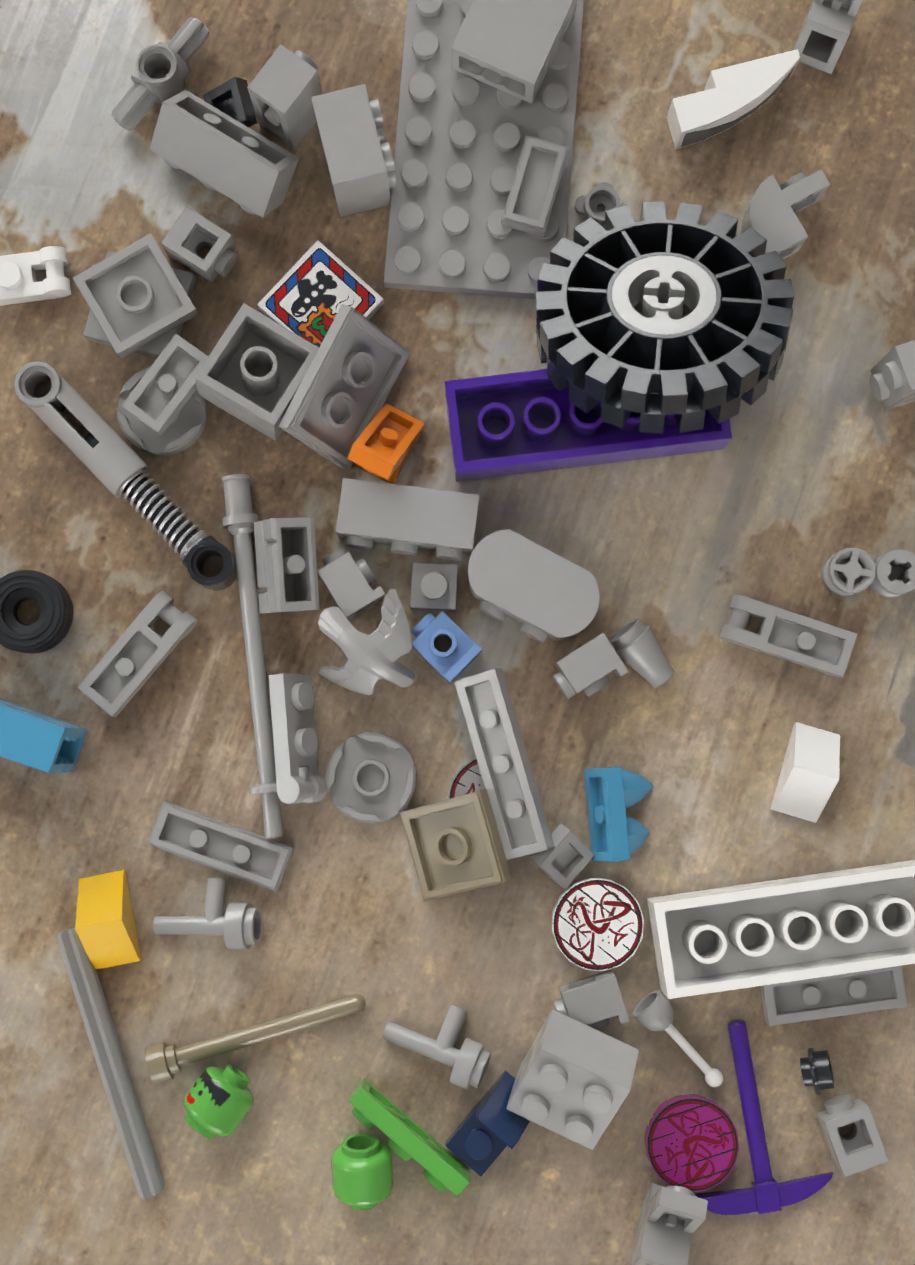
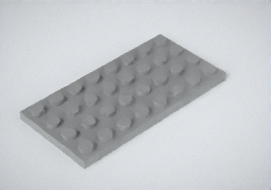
[384,0,584,299]

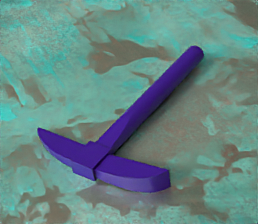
[695,1019,833,1215]

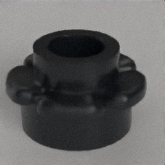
[800,1048,834,1095]

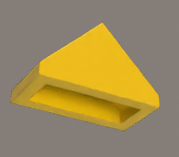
[75,869,142,970]

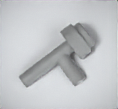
[153,878,263,950]
[382,1005,491,1089]

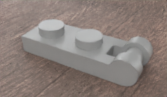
[77,591,198,717]
[719,594,857,678]
[269,673,327,804]

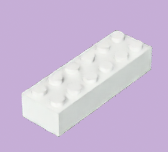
[647,860,915,999]

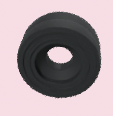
[0,570,73,654]

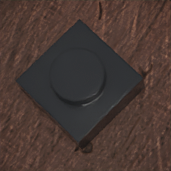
[203,77,257,127]

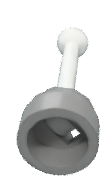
[632,990,723,1087]

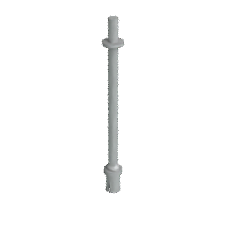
[221,474,284,838]

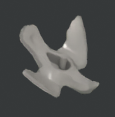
[318,589,415,695]

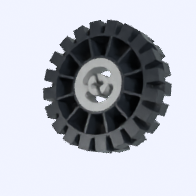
[535,201,794,433]

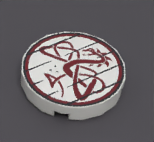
[552,878,644,971]

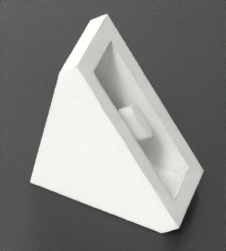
[770,722,840,823]

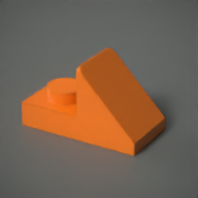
[347,403,425,484]

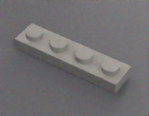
[454,667,554,860]

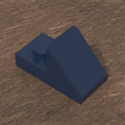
[445,1070,530,1177]

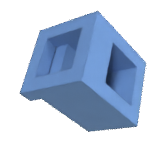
[411,611,482,684]

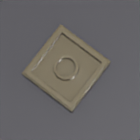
[400,789,512,902]

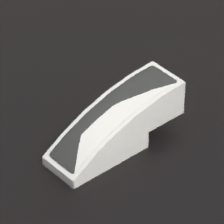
[666,49,800,150]

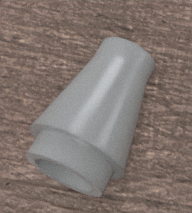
[610,619,675,688]

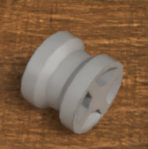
[822,548,876,596]
[870,549,915,598]

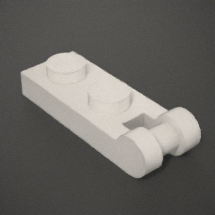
[0,246,71,306]

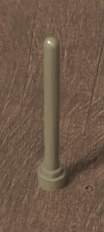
[145,994,366,1084]

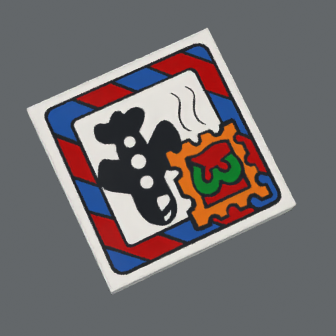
[257,240,384,347]

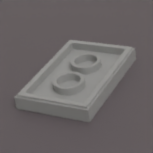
[278,305,410,470]

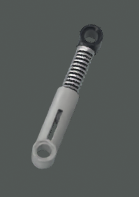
[14,361,237,591]

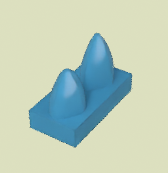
[584,766,653,862]

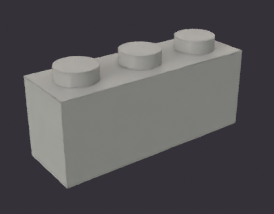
[149,90,299,218]
[336,478,480,561]

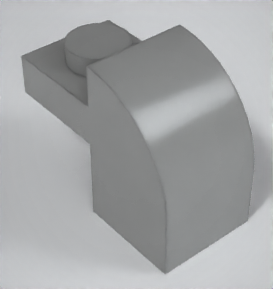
[793,0,863,74]
[742,169,830,260]
[630,1183,708,1265]

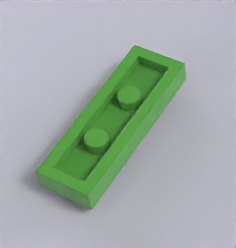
[349,1078,470,1197]

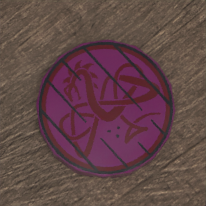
[644,1094,739,1192]

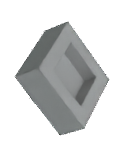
[410,562,458,612]
[530,823,595,890]

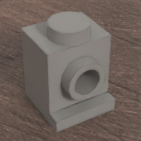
[161,206,237,283]
[318,547,386,622]
[553,633,629,699]
[554,969,630,1030]
[816,1094,889,1178]

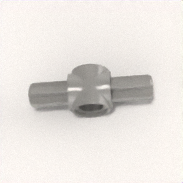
[111,17,210,131]

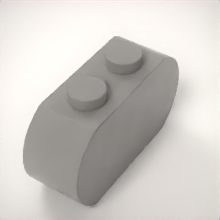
[467,529,600,643]

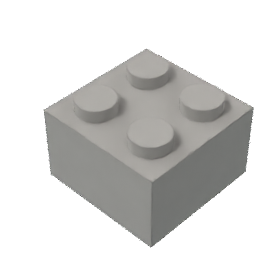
[311,84,397,217]
[194,303,319,441]
[506,1009,639,1150]

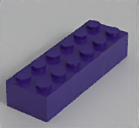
[445,369,732,482]

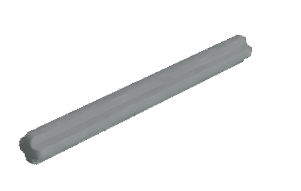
[57,927,165,1199]

